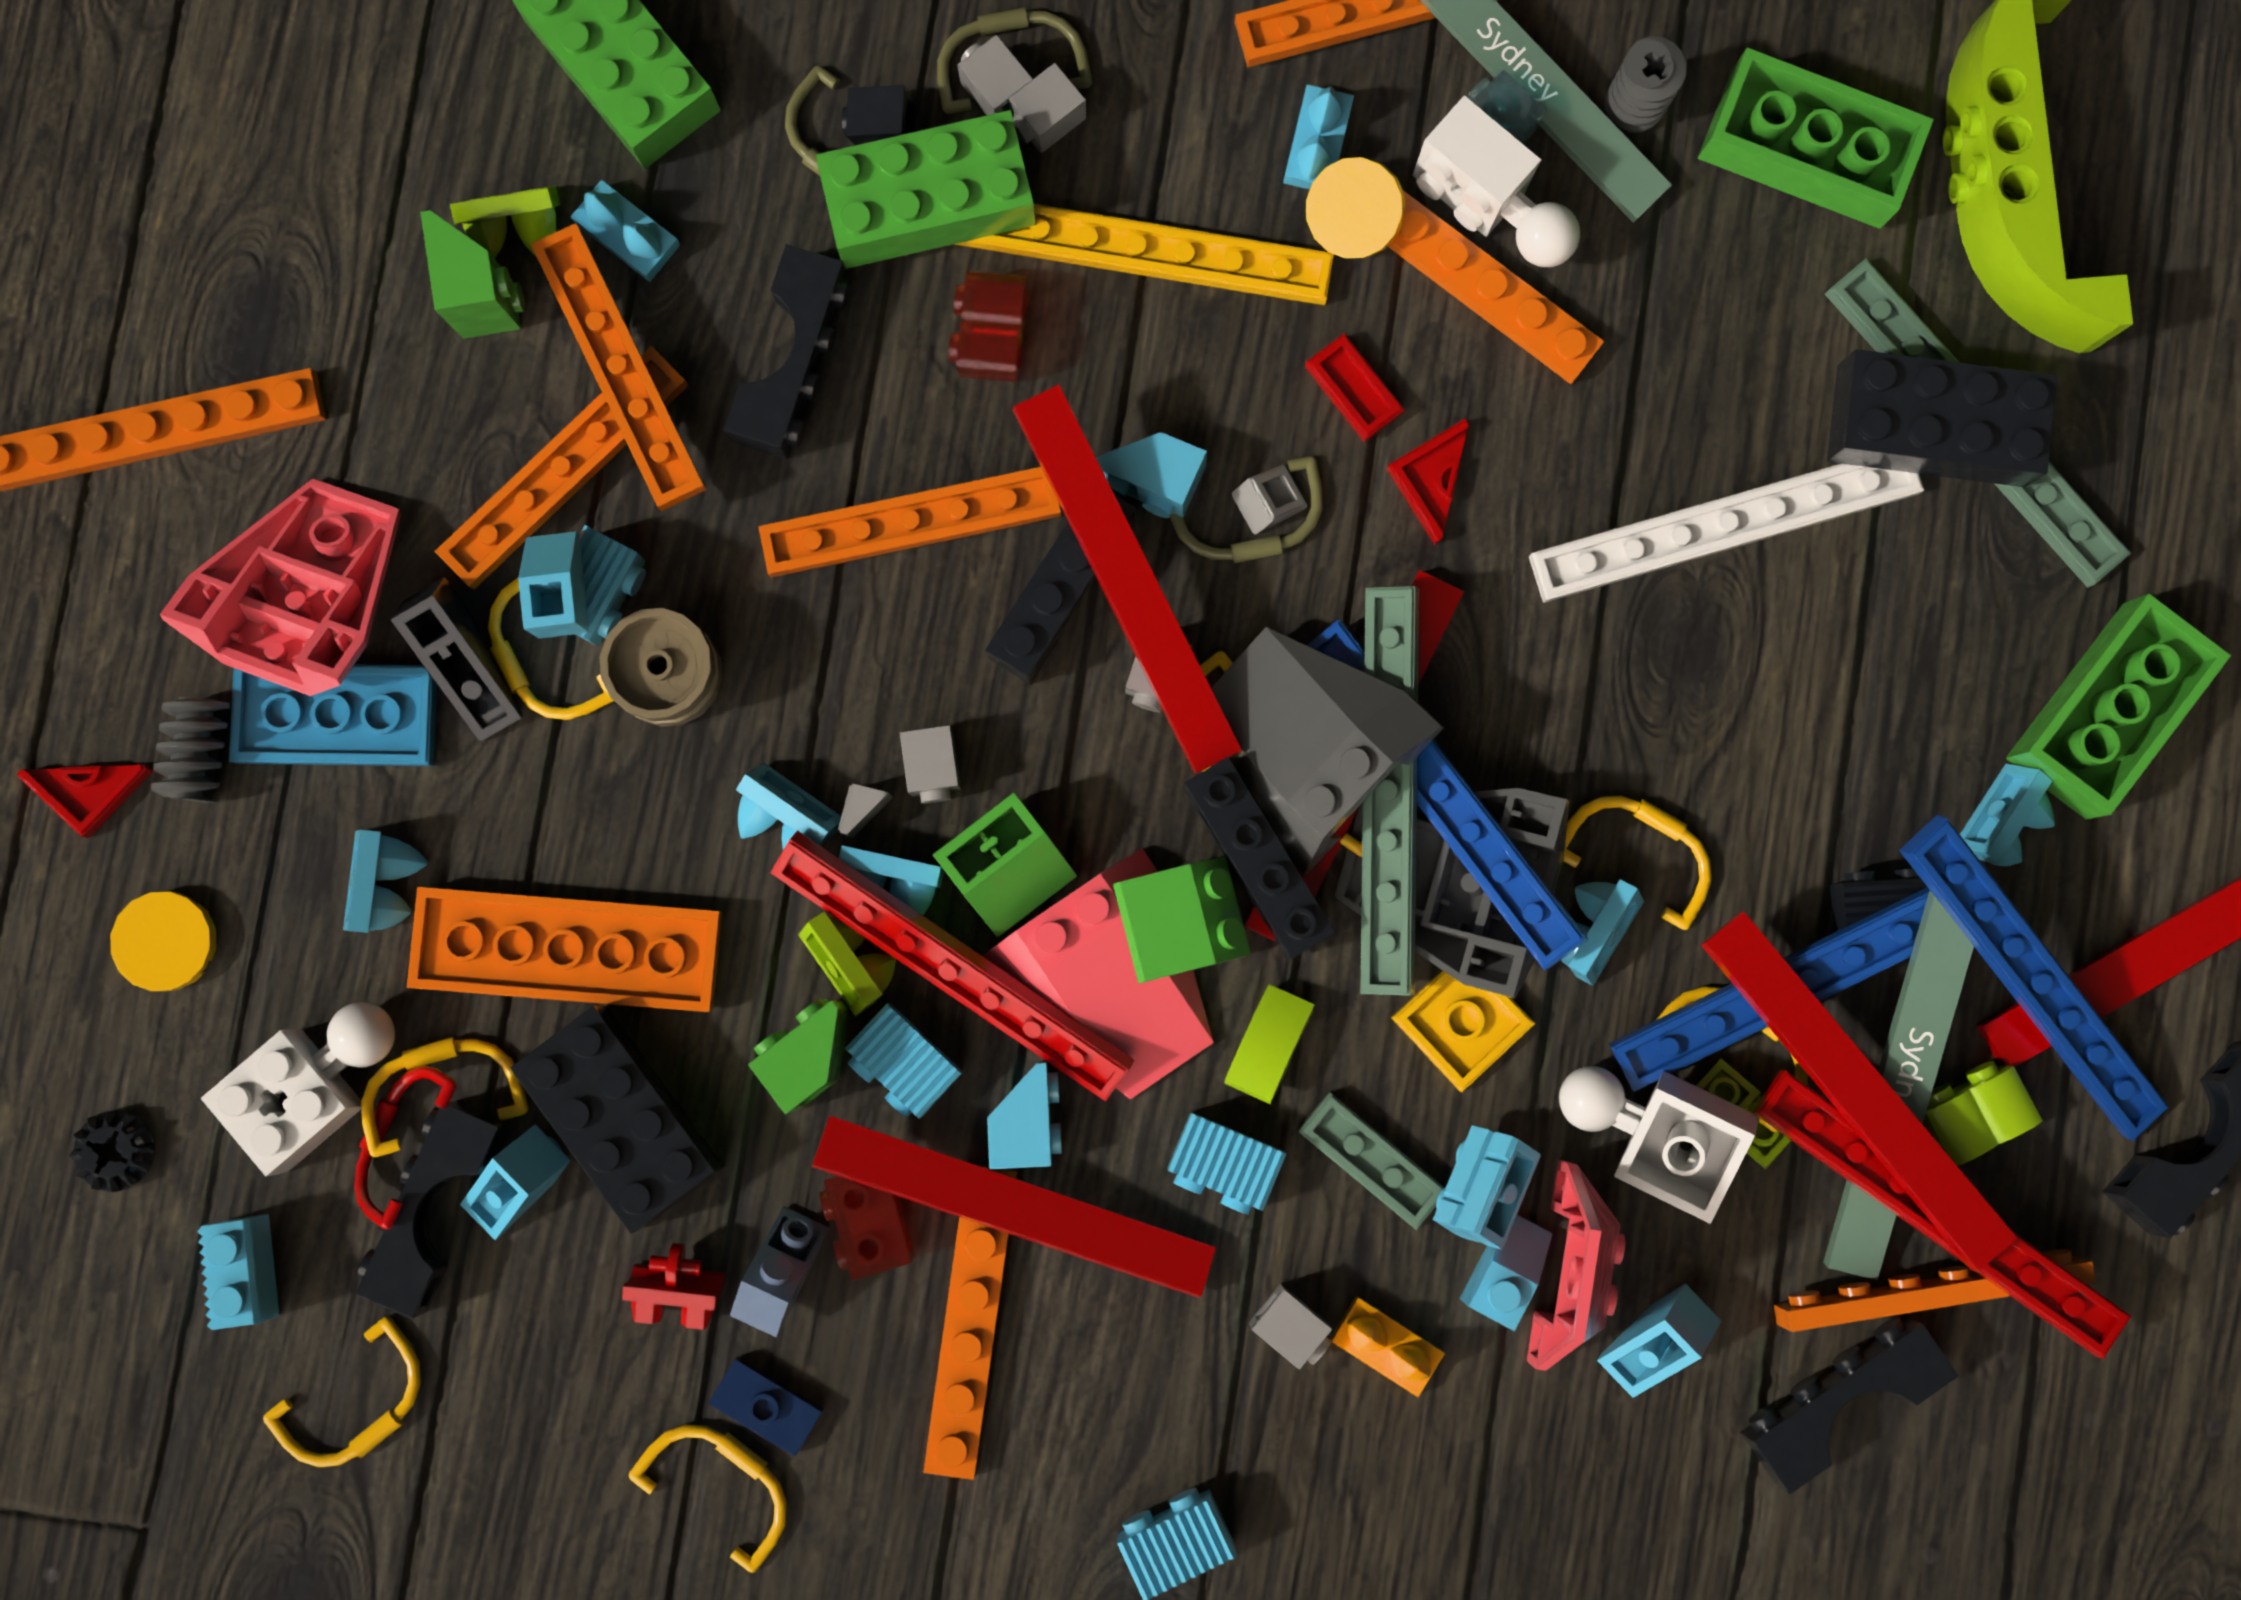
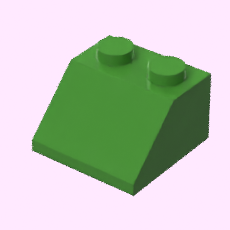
[420,210,525,339]
[1113,857,1251,984]

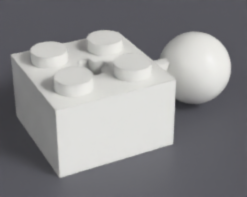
[1412,95,1580,267]
[201,1002,395,1177]
[1559,1066,1759,1224]

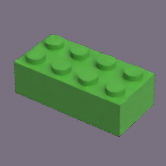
[512,0,721,170]
[1697,47,1934,229]
[815,110,1035,269]
[2006,593,2231,820]

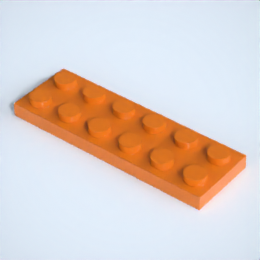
[407,887,722,1012]

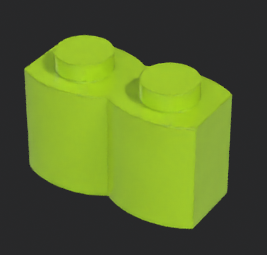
[1923,1061,2043,1166]

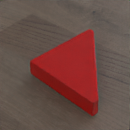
[1386,418,1469,545]
[16,764,153,838]

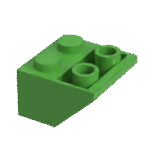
[933,793,1077,938]
[748,999,850,1115]

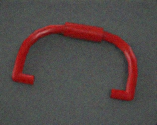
[354,1065,457,1230]

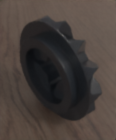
[68,1110,155,1193]

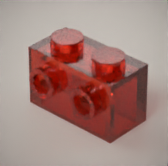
[819,1175,916,1281]

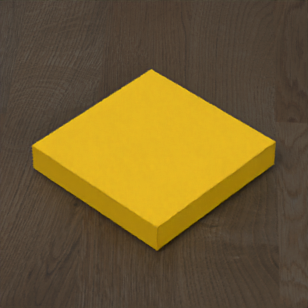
[1391,970,1535,1092]

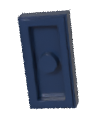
[708,1356,824,1457]

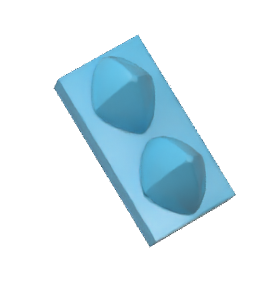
[1283,84,1354,190]
[571,180,680,282]
[736,763,841,850]
[1960,763,2055,866]
[343,829,427,933]
[839,846,944,915]
[1561,879,1644,986]

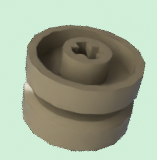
[599,608,723,727]

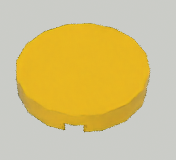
[1306,157,1405,258]
[110,891,217,991]

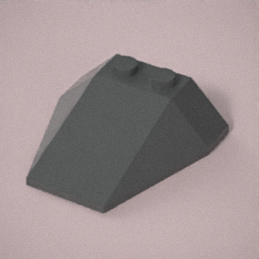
[1211,627,1444,875]
[1334,788,1569,999]

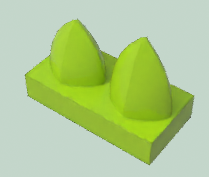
[450,185,560,258]
[798,911,896,1017]

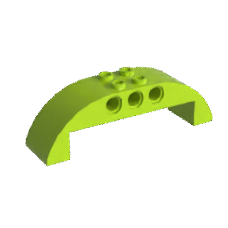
[1943,0,2133,353]

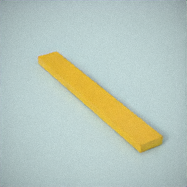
[955,204,1334,305]

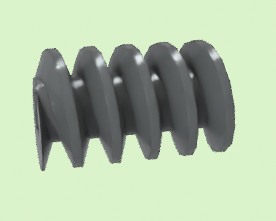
[1604,36,1686,133]
[151,697,230,803]

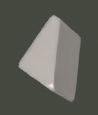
[1232,464,1308,534]
[838,783,893,838]

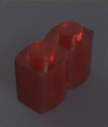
[949,271,1028,382]

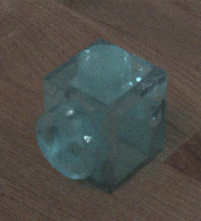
[1467,70,1546,144]

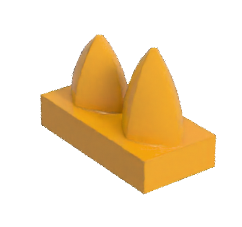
[1330,1295,1445,1397]

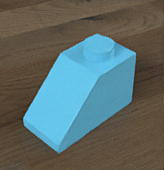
[460,1124,571,1240]
[1459,1215,1552,1332]
[1597,1283,1721,1398]

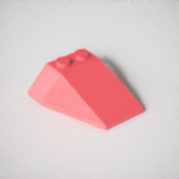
[160,478,401,696]
[983,848,1214,1100]
[1527,1159,1625,1371]

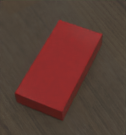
[1304,333,1405,443]

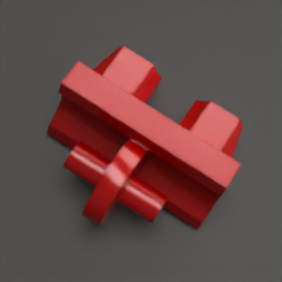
[622,1242,726,1330]

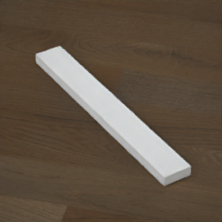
[1529,464,1924,603]

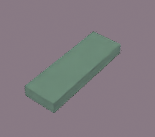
[1297,1092,1445,1230]

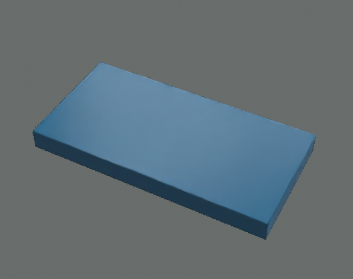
[229,664,437,766]

